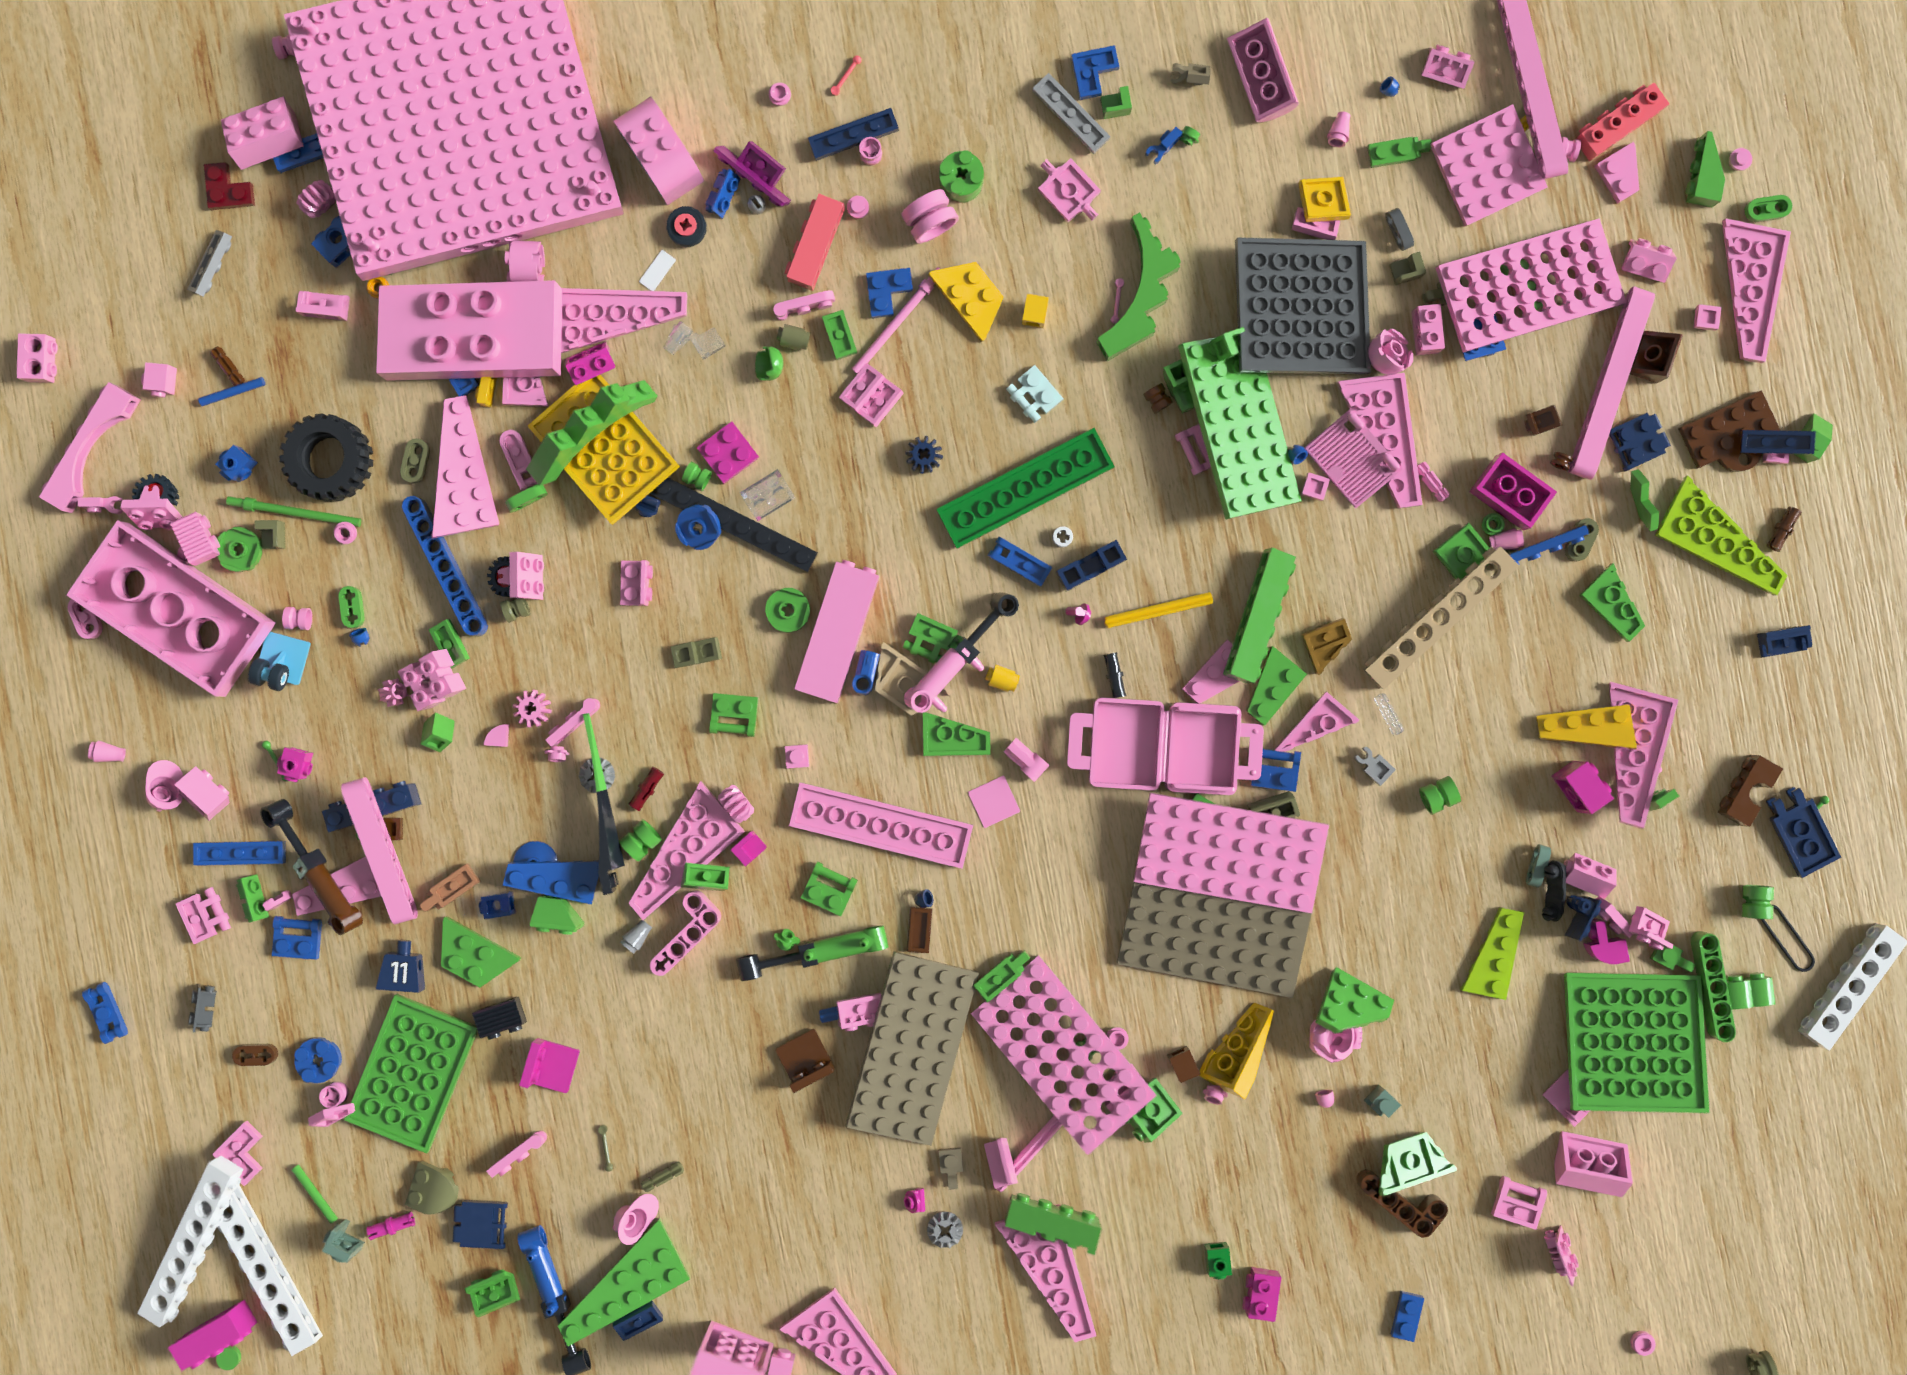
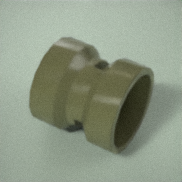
[500,598,531,623]

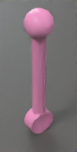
[1111,278,1124,324]

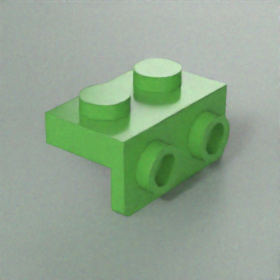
[464,1270,520,1317]

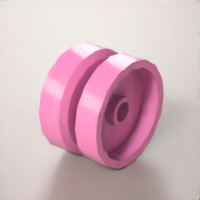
[901,189,959,244]

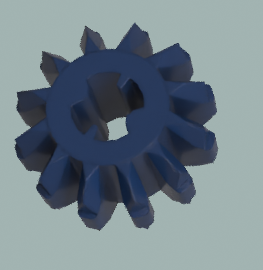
[905,436,943,474]

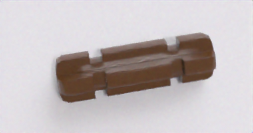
[210,346,245,386]

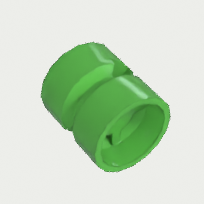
[1419,776,1461,815]
[619,819,662,862]
[1742,885,1774,919]

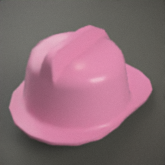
[145,760,183,812]
[612,1194,659,1245]

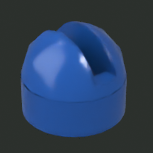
[1380,76,1400,97]
[1288,445,1308,465]
[349,628,370,647]

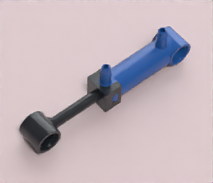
[518,1225,591,1375]

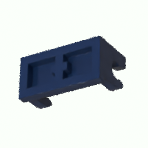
[1757,625,1812,658]

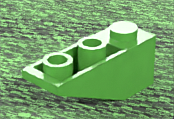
[1685,131,1725,207]

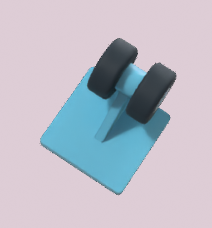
[248,632,311,691]

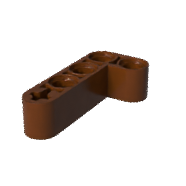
[1356,1169,1448,1238]

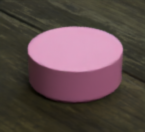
[1630,1331,1655,1356]

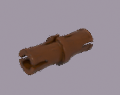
[1766,506,1802,552]

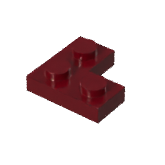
[204,162,255,210]

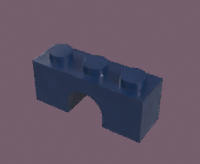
[1056,540,1127,592]

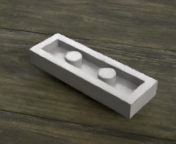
[187,230,232,297]

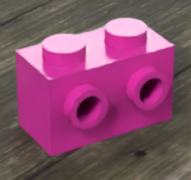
[1242,1267,1282,1322]

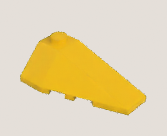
[1198,1003,1274,1099]

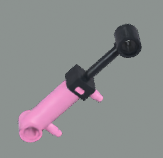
[904,592,1019,713]

